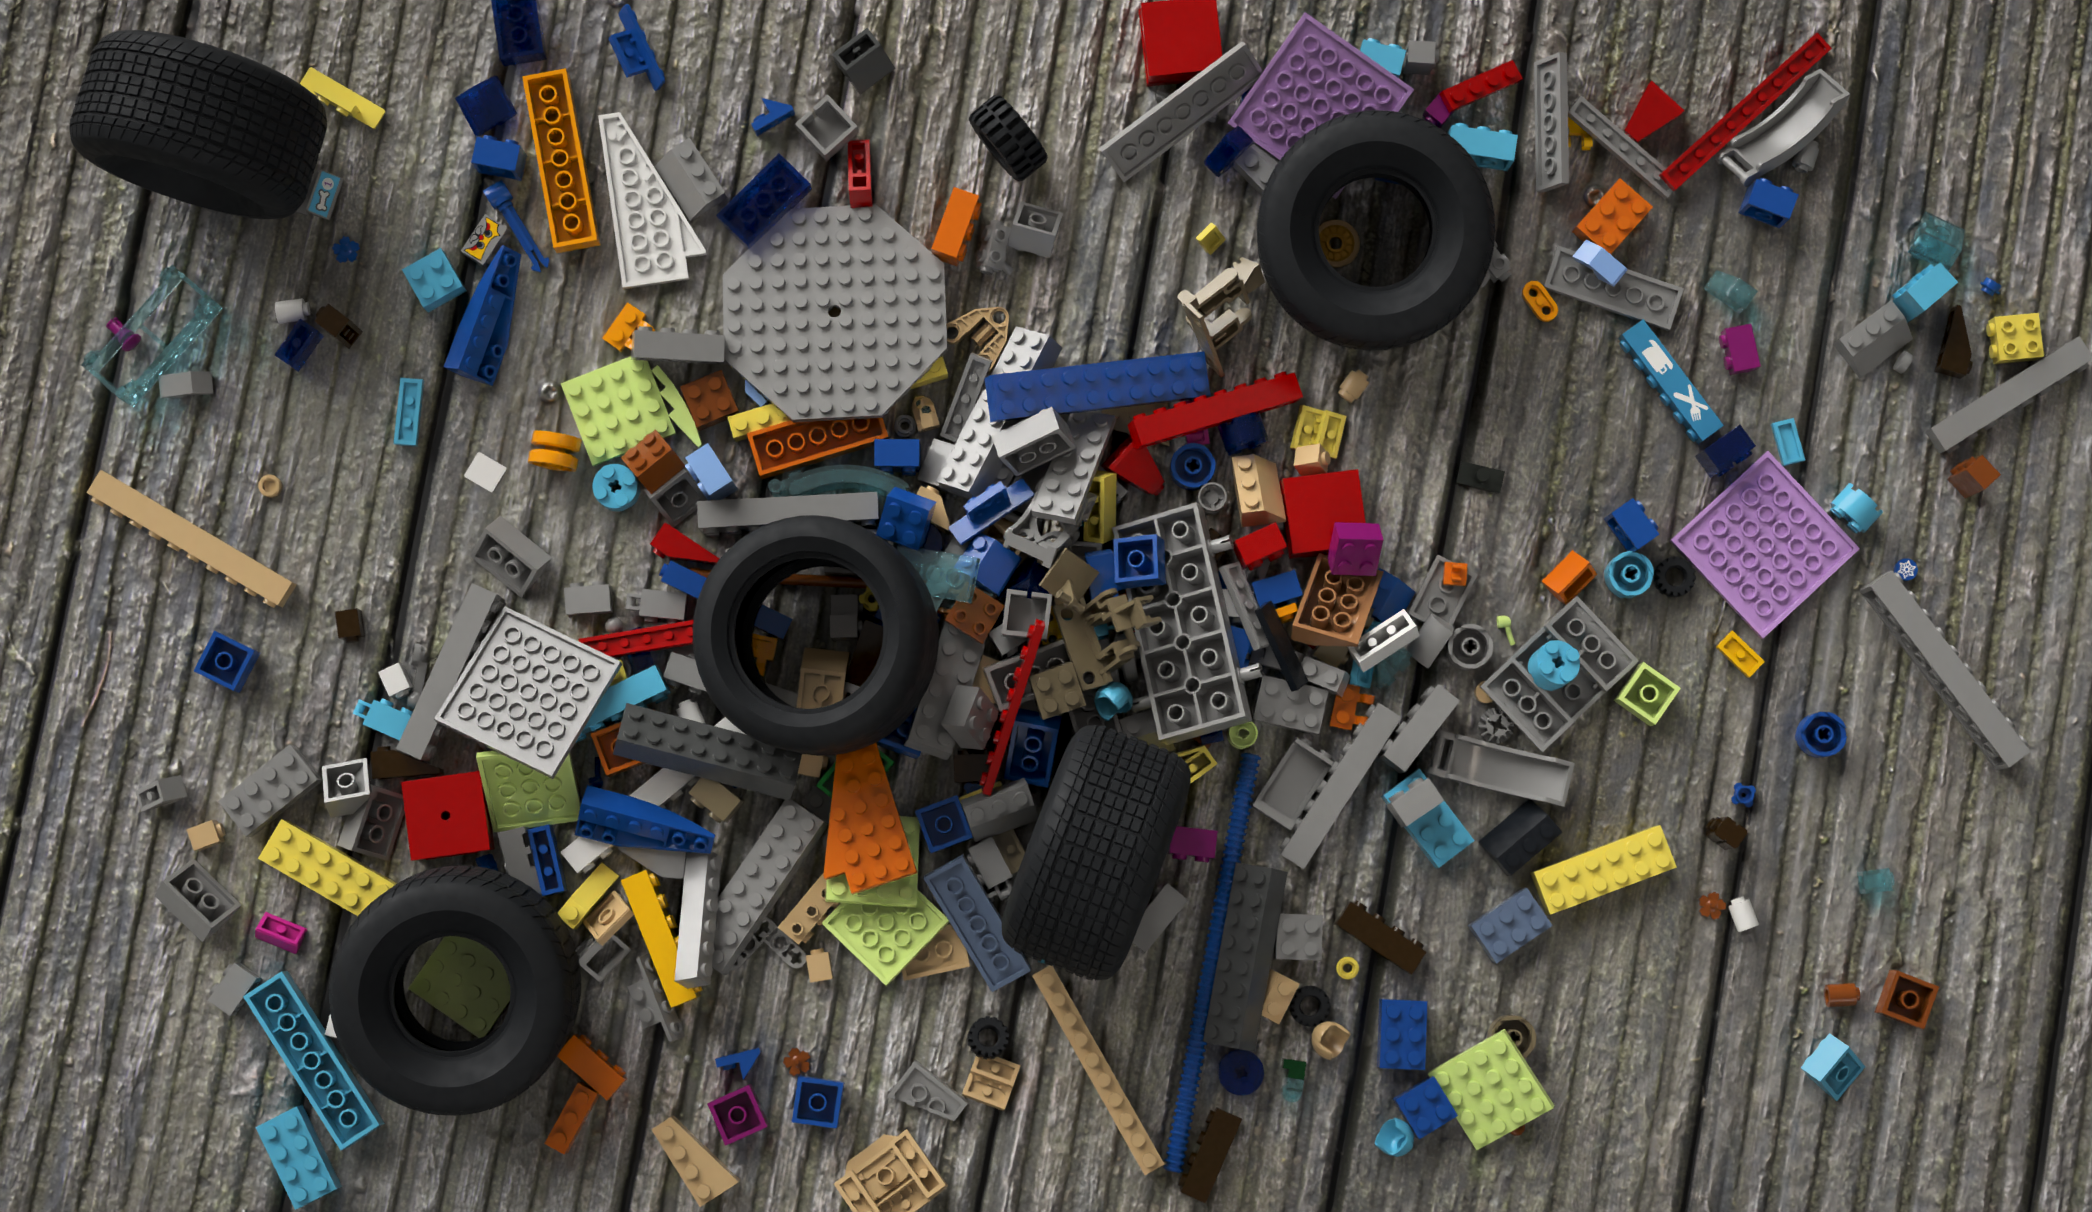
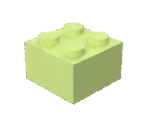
[1613,662,1681,726]

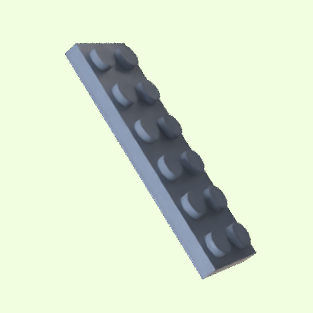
[923,854,1032,992]

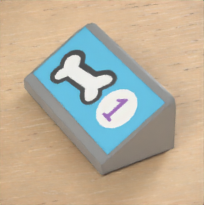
[306,169,344,220]

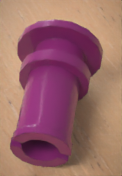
[106,317,141,352]

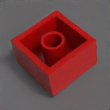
[1233,522,1287,571]

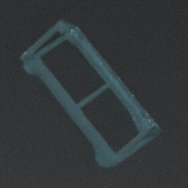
[81,265,223,407]

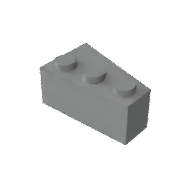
[498,826,542,895]

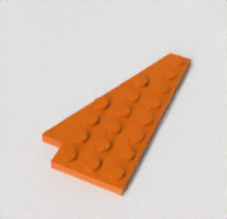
[823,743,917,895]

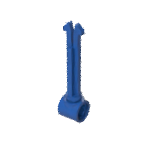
[483,179,550,273]

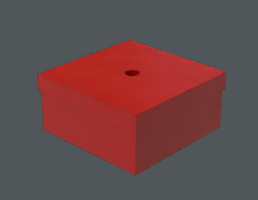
[1138,0,1223,87]
[1279,469,1366,559]
[401,771,495,861]

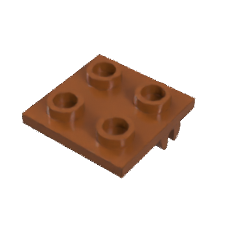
[937,582,1005,644]

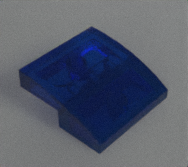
[455,76,517,136]

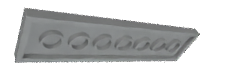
[1099,41,1263,182]

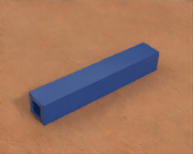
[659,560,793,640]

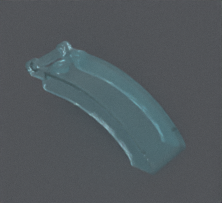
[768,465,910,497]

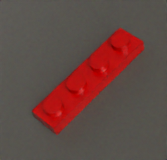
[1439,60,1523,113]

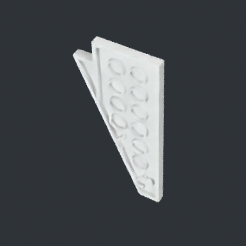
[598,112,707,289]

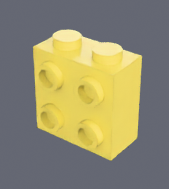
[1986,313,2044,364]

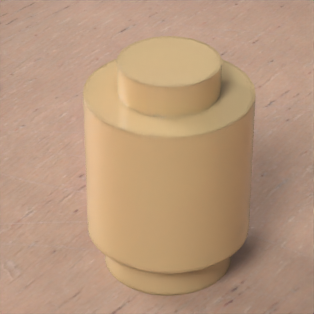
[1338,370,1369,404]

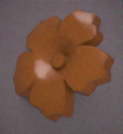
[1699,892,1726,920]
[783,1048,811,1076]

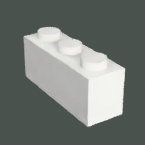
[1347,609,1420,673]

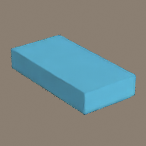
[1771,418,1805,467]

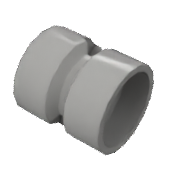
[1196,482,1227,515]

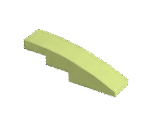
[651,365,703,448]

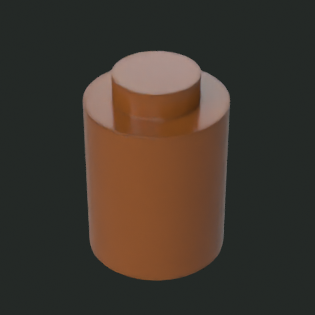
[1824,983,1860,1007]

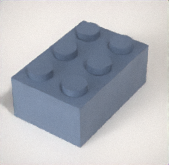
[1467,888,1553,964]

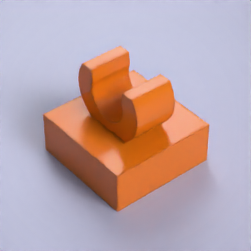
[1443,562,1468,587]

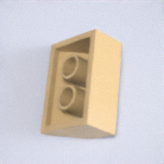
[1232,454,1286,527]

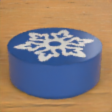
[1894,558,1918,581]

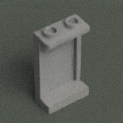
[1252,737,1334,831]

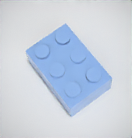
[685,443,738,501]

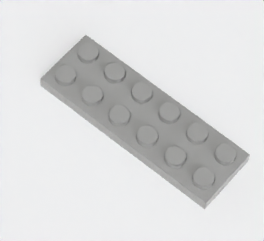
[1534,52,1570,193]
[1544,246,1684,331]
[1031,411,1116,525]

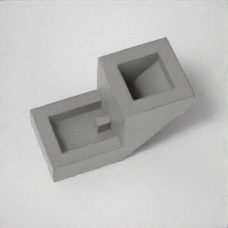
[158,371,213,399]

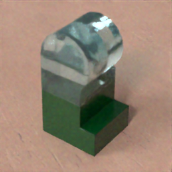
[1281,1058,1306,1102]

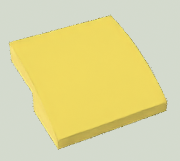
[1290,405,1347,459]

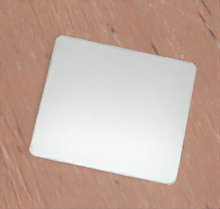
[464,452,507,492]

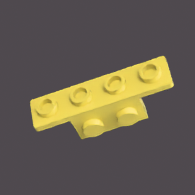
[300,67,386,129]

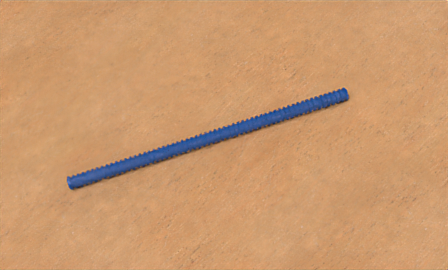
[1163,753,1261,1173]

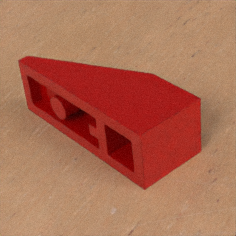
[847,140,873,208]
[650,522,720,565]

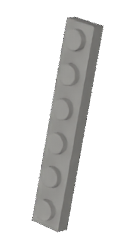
[1568,96,1673,199]

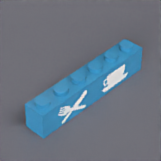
[1618,319,1724,444]

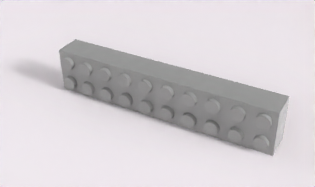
[1860,570,2031,770]

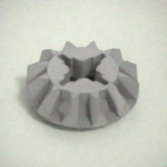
[1478,707,1514,743]

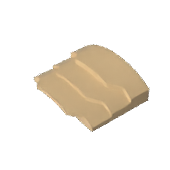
[834,1129,948,1212]

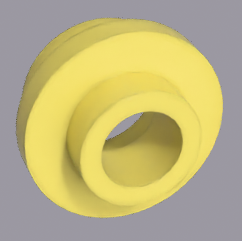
[1336,957,1359,979]

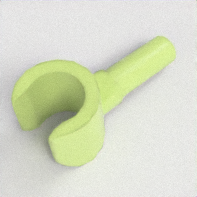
[1496,615,1516,646]

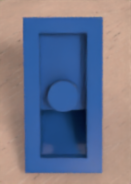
[751,98,795,136]
[715,1047,762,1080]

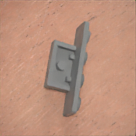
[628,953,685,1042]

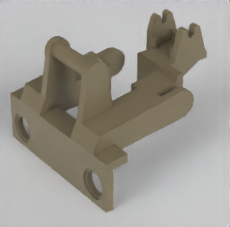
[1178,257,1265,378]
[1052,588,1162,692]

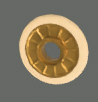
[1319,220,1360,268]

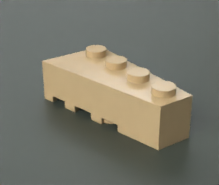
[651,1115,741,1207]

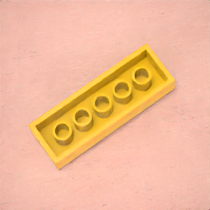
[621,870,703,1008]

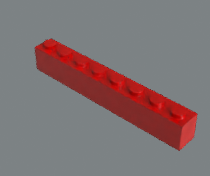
[1127,371,1303,450]

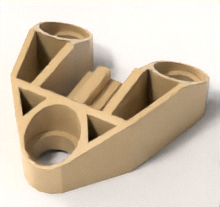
[947,307,1009,374]

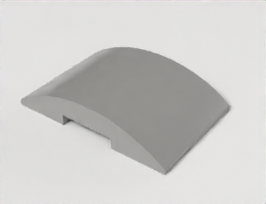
[1480,596,1639,752]

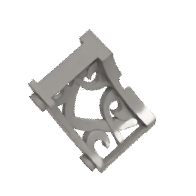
[1003,477,1097,569]

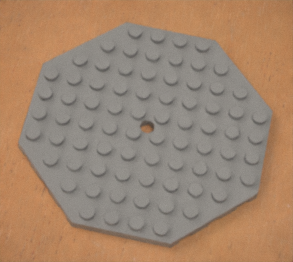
[723,204,948,422]

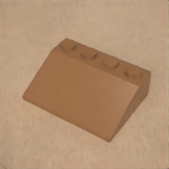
[1291,553,1384,647]

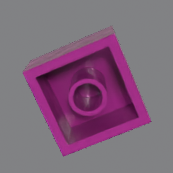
[1327,522,1384,576]
[1167,826,1218,863]
[707,1084,769,1146]

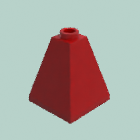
[1624,81,1684,143]
[1101,435,1165,496]

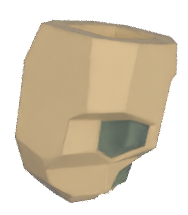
[912,396,940,433]

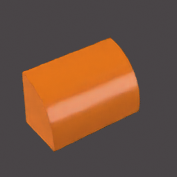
[1541,550,1597,605]

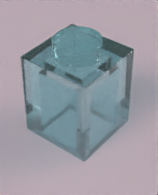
[1857,868,1894,894]

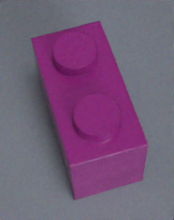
[1719,324,1761,375]

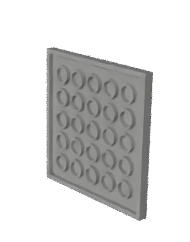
[434,606,622,779]

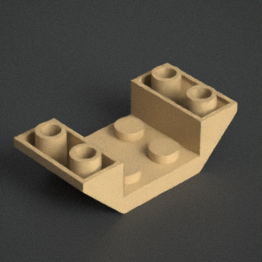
[796,647,850,709]

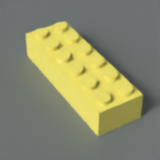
[258,819,397,916]
[1530,825,1677,915]

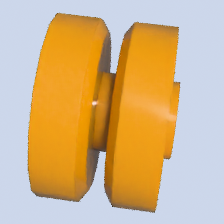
[528,430,582,472]

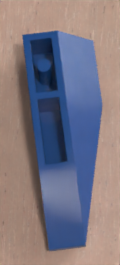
[444,245,521,386]
[575,785,715,854]

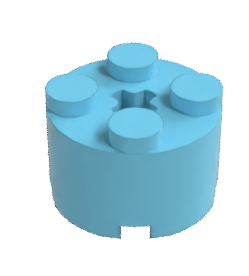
[592,464,640,512]
[1830,483,1883,534]
[1604,551,1654,598]
[1528,640,1580,691]

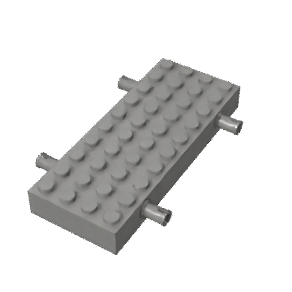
[1112,502,1264,745]

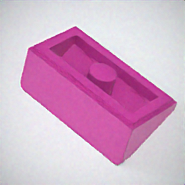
[255,912,307,954]

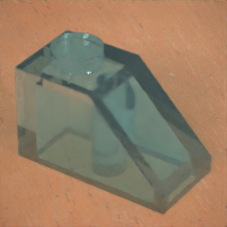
[1703,270,1758,314]

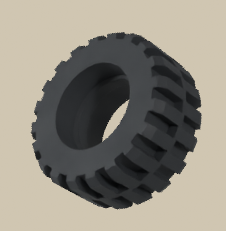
[969,95,1048,181]

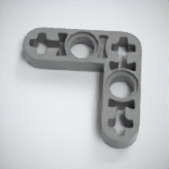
[730,917,807,970]

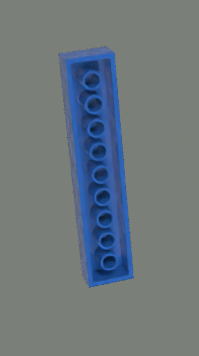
[984,351,1211,423]

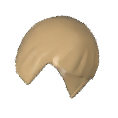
[1311,1021,1351,1060]

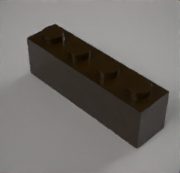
[1334,900,1427,975]
[1178,1107,1242,1204]

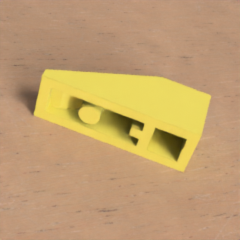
[558,862,620,929]

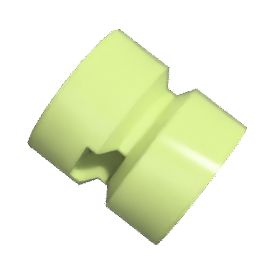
[1227,721,1258,750]

